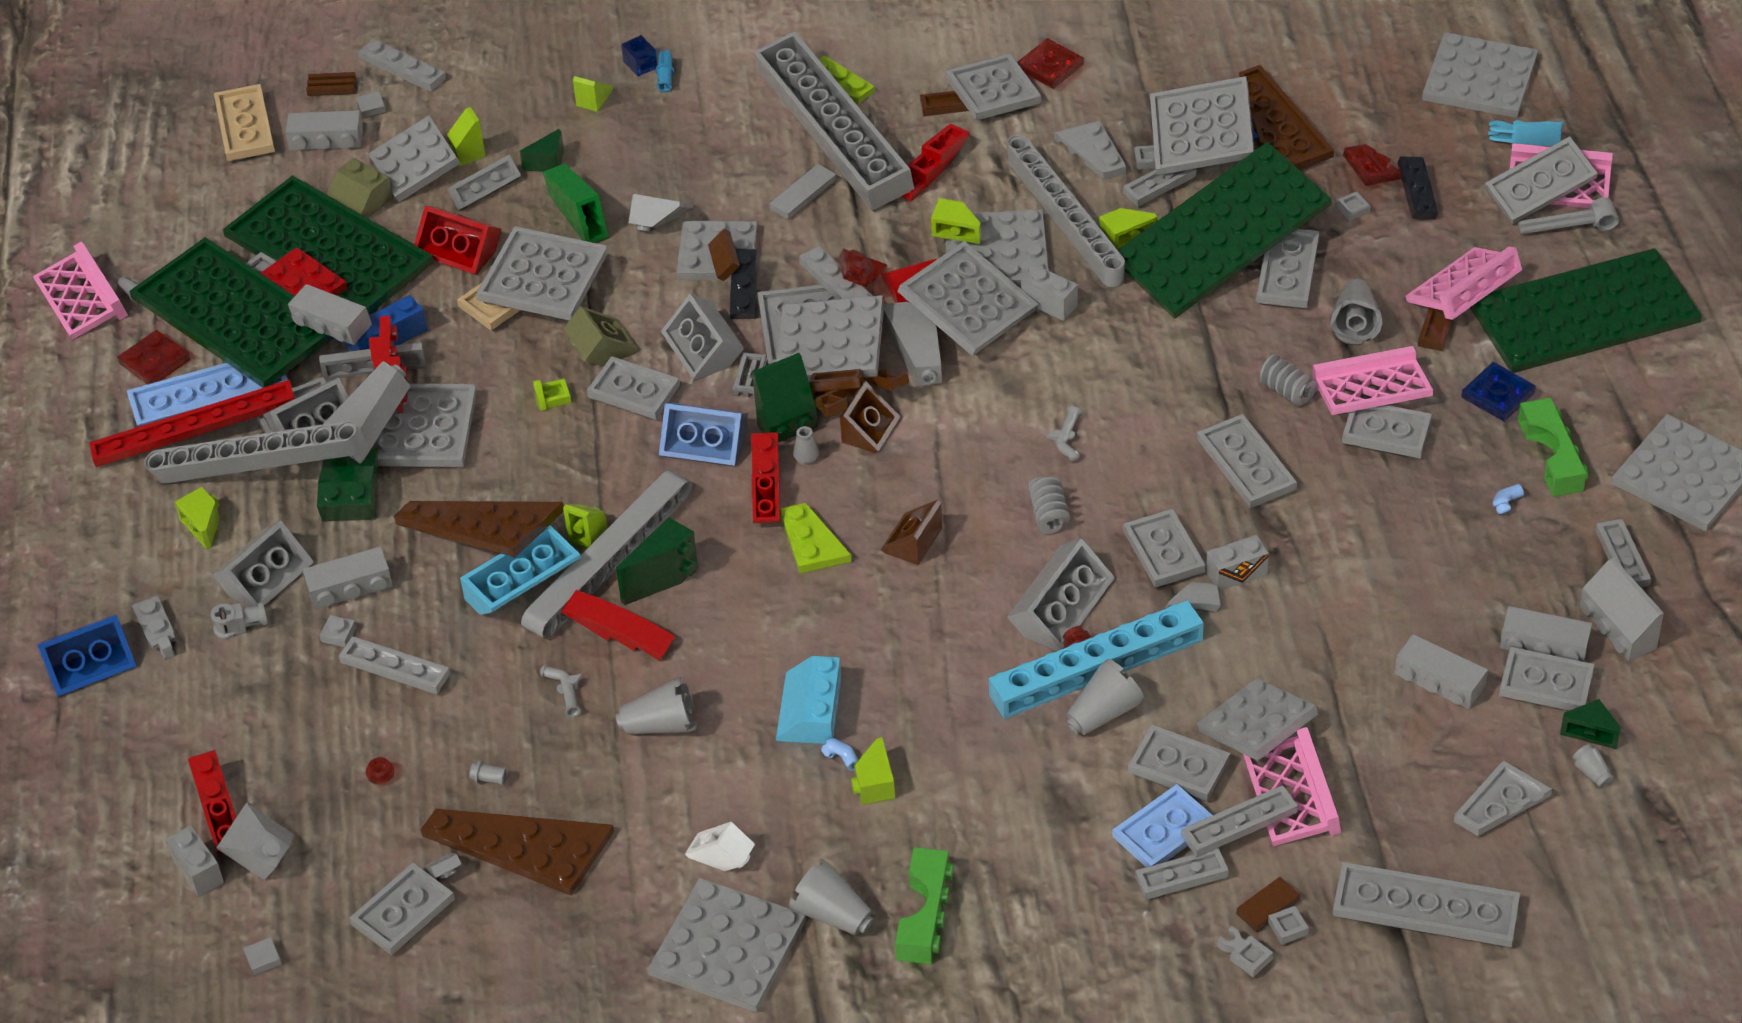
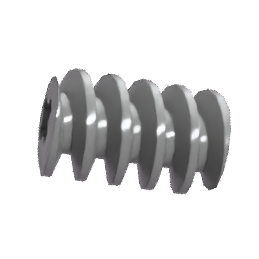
[1260,353,1317,406]
[1028,476,1070,535]

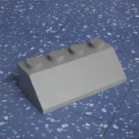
[1007,538,1115,651]

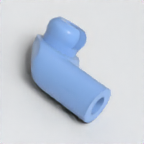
[1492,484,1524,514]
[821,738,859,771]

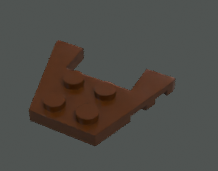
[812,370,909,417]

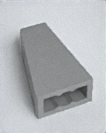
[883,302,942,385]
[324,361,410,464]

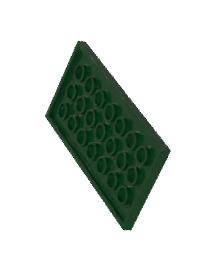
[1118,142,1332,319]
[222,175,434,315]
[129,237,334,388]
[1470,248,1702,374]

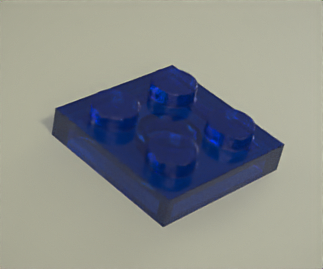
[1461,362,1536,422]

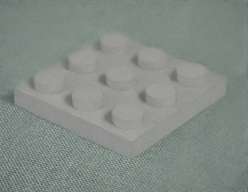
[945,54,1041,121]
[369,115,461,202]
[676,221,758,280]
[1197,678,1318,761]

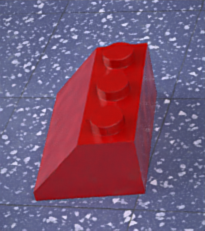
[414,205,502,274]

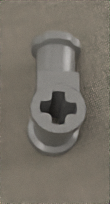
[210,602,268,640]

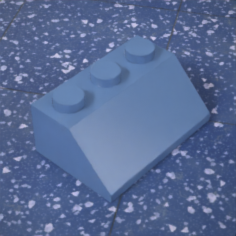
[659,403,748,466]

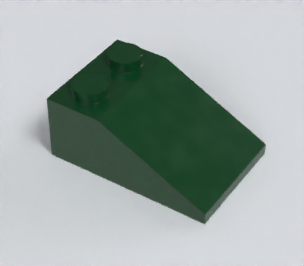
[752,353,818,443]
[317,448,379,522]
[616,517,698,605]

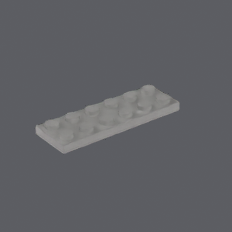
[1332,862,1520,948]

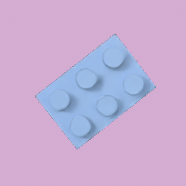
[1112,784,1213,867]

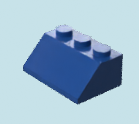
[343,295,427,351]
[36,614,136,696]

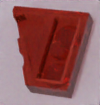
[1343,144,1401,186]
[839,248,887,287]

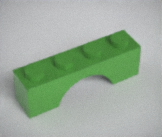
[1518,398,1588,497]
[895,847,954,964]

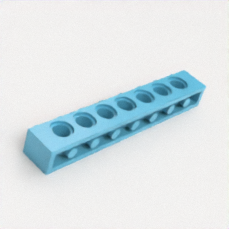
[989,600,1204,719]

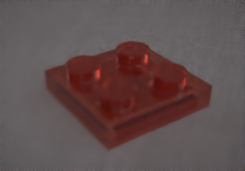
[1017,38,1084,89]
[117,329,190,385]

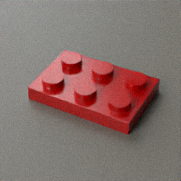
[260,247,347,296]

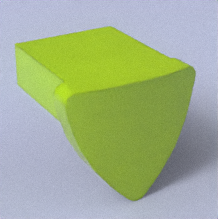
[533,378,571,411]

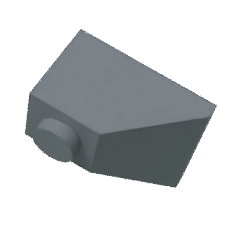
[628,194,694,232]
[216,802,294,880]

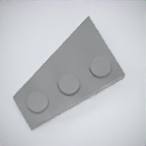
[1054,121,1126,180]
[1454,760,1552,836]

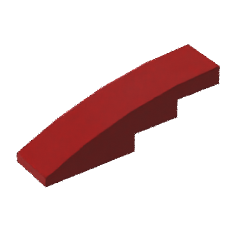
[901,123,970,202]
[561,590,675,661]

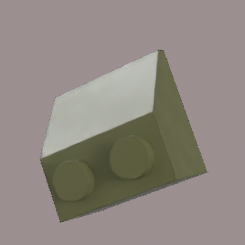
[327,158,393,218]
[564,306,639,366]

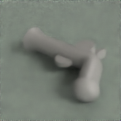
[1046,406,1082,462]
[540,665,583,718]

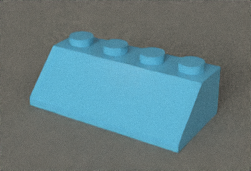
[460,525,581,615]

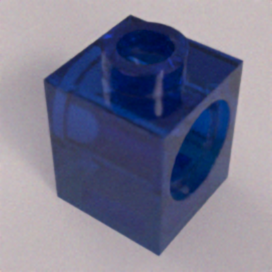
[621,35,658,77]

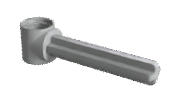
[1518,197,1619,234]

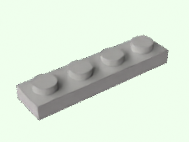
[358,39,446,92]
[799,246,872,300]
[319,342,426,380]
[339,636,450,694]
[1181,785,1298,857]

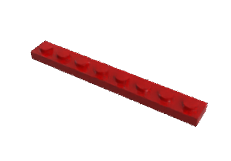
[89,380,295,467]

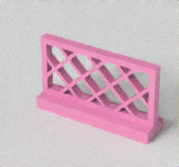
[1510,143,1613,208]
[33,241,128,340]
[1405,247,1522,320]
[1313,346,1433,415]
[1243,727,1342,847]

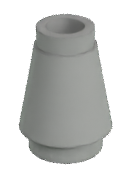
[793,426,819,465]
[1573,744,1614,788]

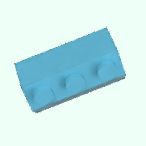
[776,656,842,744]

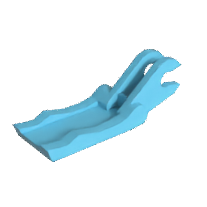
[1488,120,1563,146]

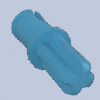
[655,50,674,92]

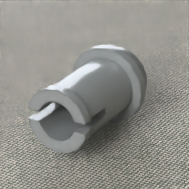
[117,276,140,303]
[469,760,507,785]

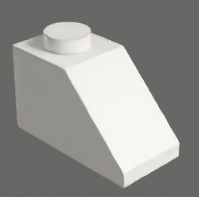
[685,822,755,871]

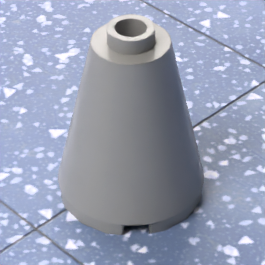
[1330,279,1382,344]
[1066,659,1144,735]
[616,677,697,734]
[789,859,874,935]

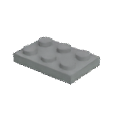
[587,356,680,420]
[1342,405,1432,458]
[1123,509,1206,588]
[1499,647,1595,711]
[1128,724,1230,801]
[349,863,455,956]

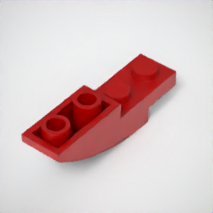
[369,316,408,413]
[751,432,780,524]
[187,750,236,854]

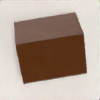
[840,381,901,453]
[881,499,942,565]

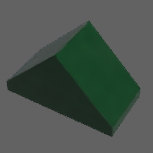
[520,129,564,172]
[1560,699,1621,749]

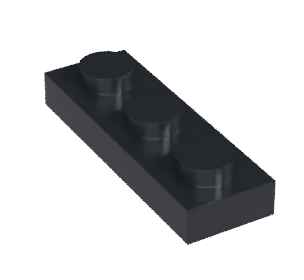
[1397,156,1438,220]
[730,249,758,319]

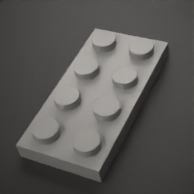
[1485,136,1598,225]
[1256,229,1319,308]
[1197,414,1297,508]

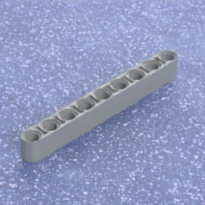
[1007,135,1125,288]
[144,421,368,483]
[521,470,692,639]

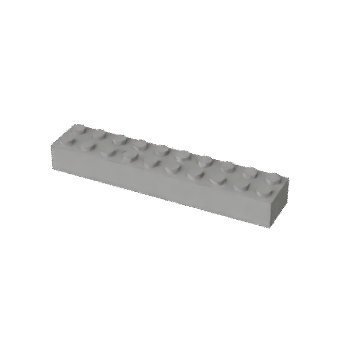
[754,31,914,211]

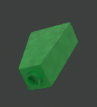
[543,163,609,243]

